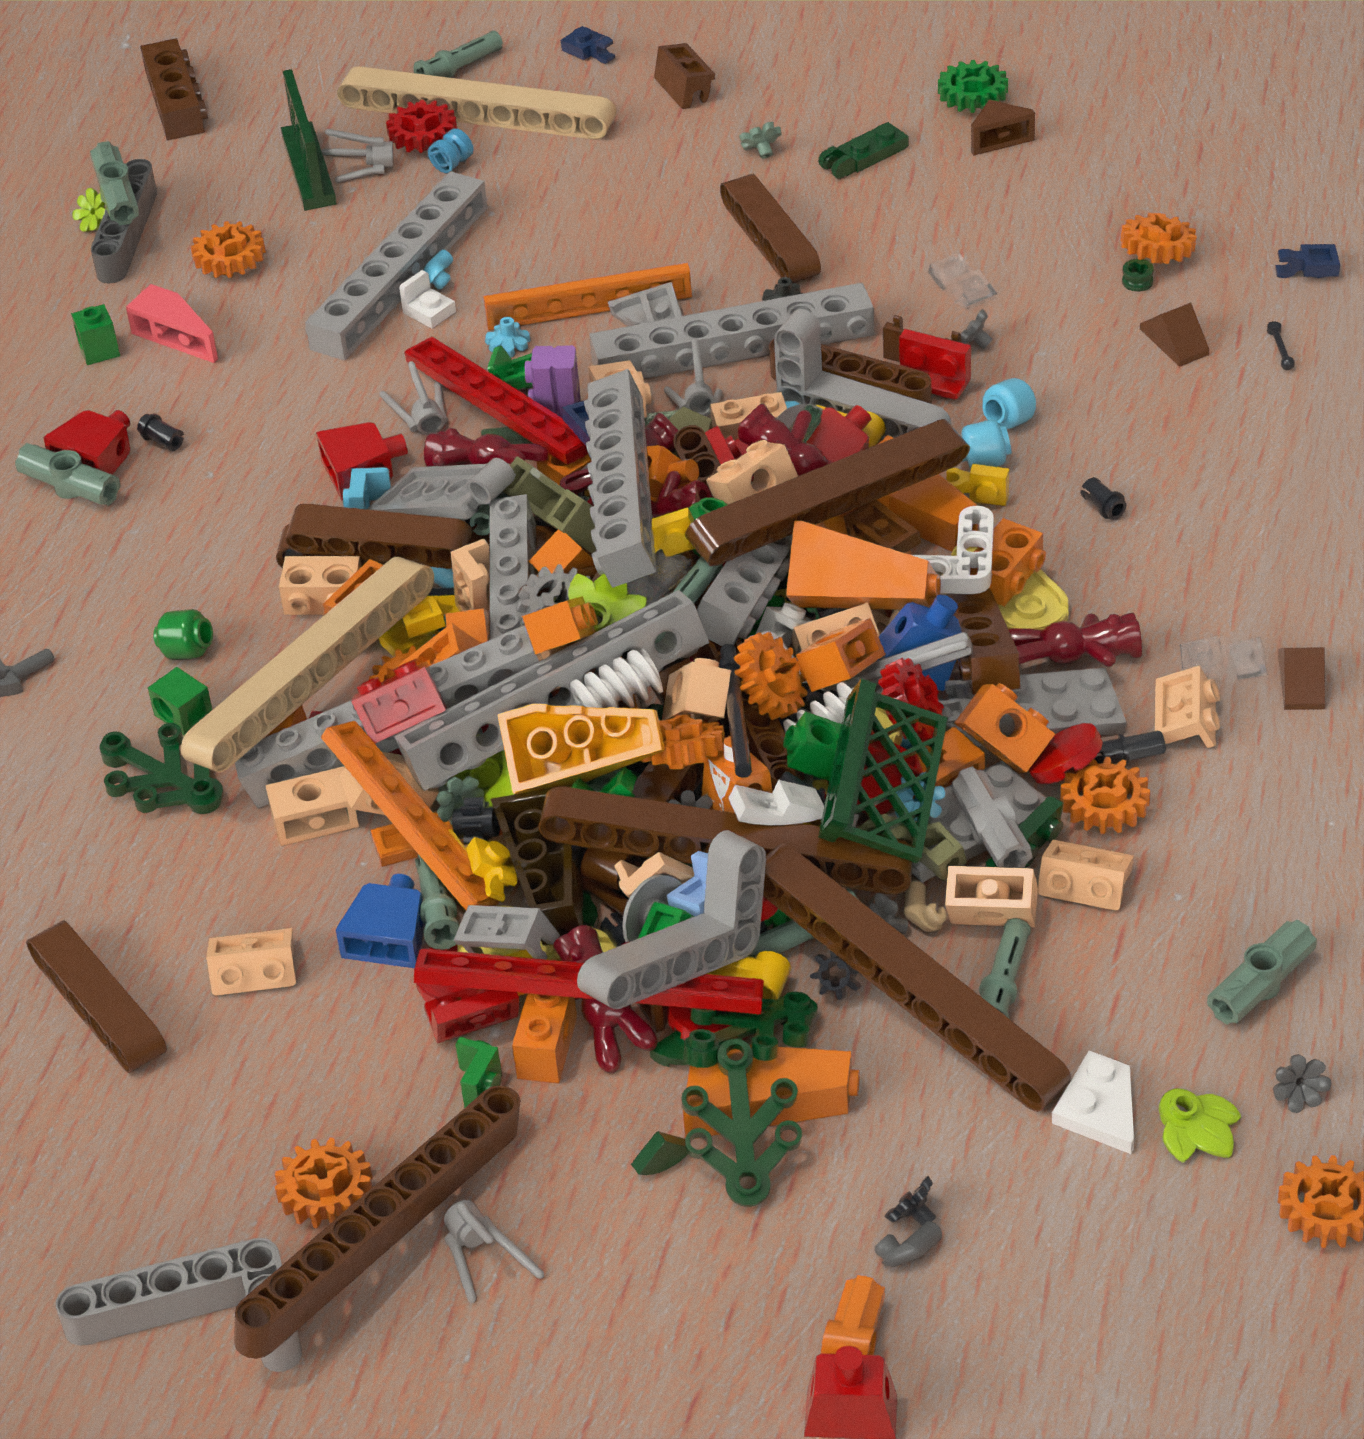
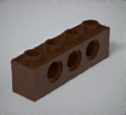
[140,38,208,140]
[946,588,1021,695]

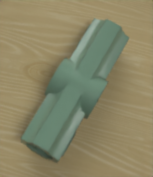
[90,141,139,226]
[15,443,121,506]
[1207,919,1317,1025]

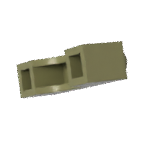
[502,456,597,553]

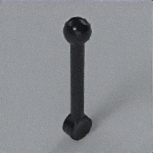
[1267,321,1295,370]

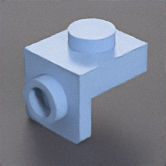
[667,851,708,916]

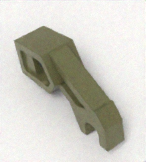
[858,814,967,881]

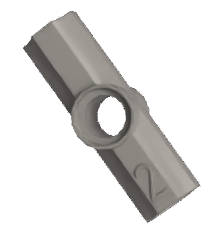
[951,766,1033,868]

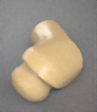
[904,881,947,932]

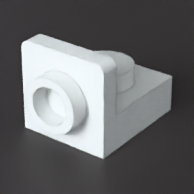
[399,270,456,329]
[756,603,812,648]

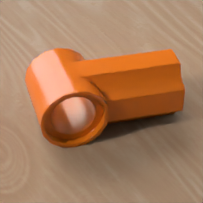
[821,1275,885,1355]

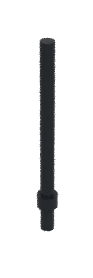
[719,644,752,778]

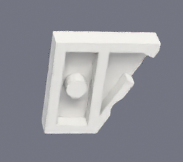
[1052,1050,1134,1154]

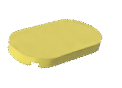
[951,546,1069,629]

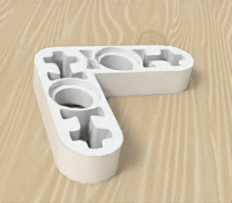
[912,506,994,594]

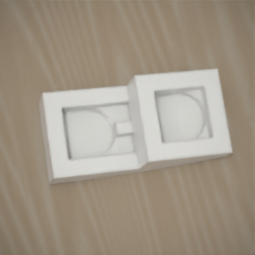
[729,780,824,825]

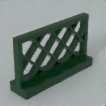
[280,69,337,211]
[818,678,948,863]

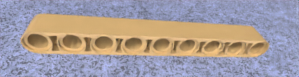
[337,66,617,139]
[181,557,434,772]

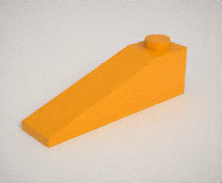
[498,704,665,794]

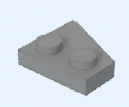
[608,282,682,326]

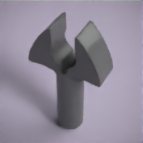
[0,648,54,697]

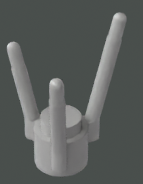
[321,129,393,183]
[664,338,723,416]
[379,361,448,435]
[444,1200,544,1303]

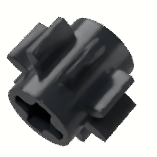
[452,797,500,844]
[810,950,862,1000]

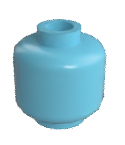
[982,378,1036,429]
[961,420,1012,468]

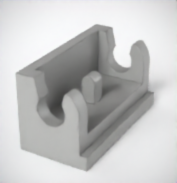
[454,905,560,960]

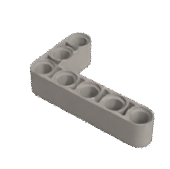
[774,309,951,440]
[577,830,766,1009]
[55,1238,302,1372]

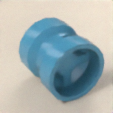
[428,129,474,173]

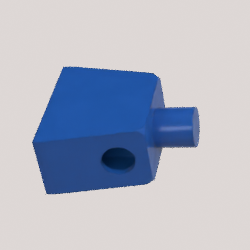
[877,595,962,691]
[336,874,425,968]

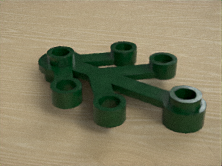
[99,723,224,814]
[683,991,818,1068]
[681,1039,802,1207]

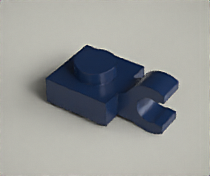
[560,26,615,64]
[1275,244,1341,278]

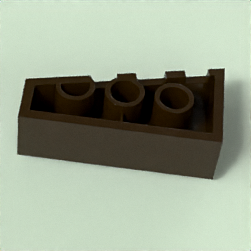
[490,785,584,946]

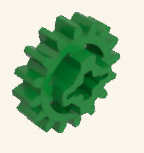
[938,60,1008,113]

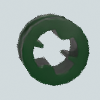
[1122,259,1154,292]

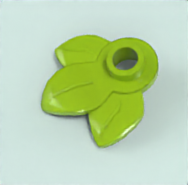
[568,574,647,632]
[1158,1088,1241,1163]

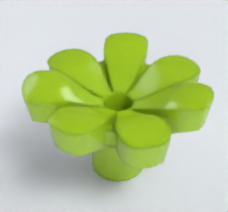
[72,188,106,232]

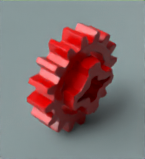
[386,100,457,153]
[878,657,944,742]

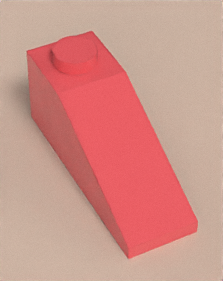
[126,284,218,363]

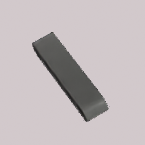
[91,159,157,284]

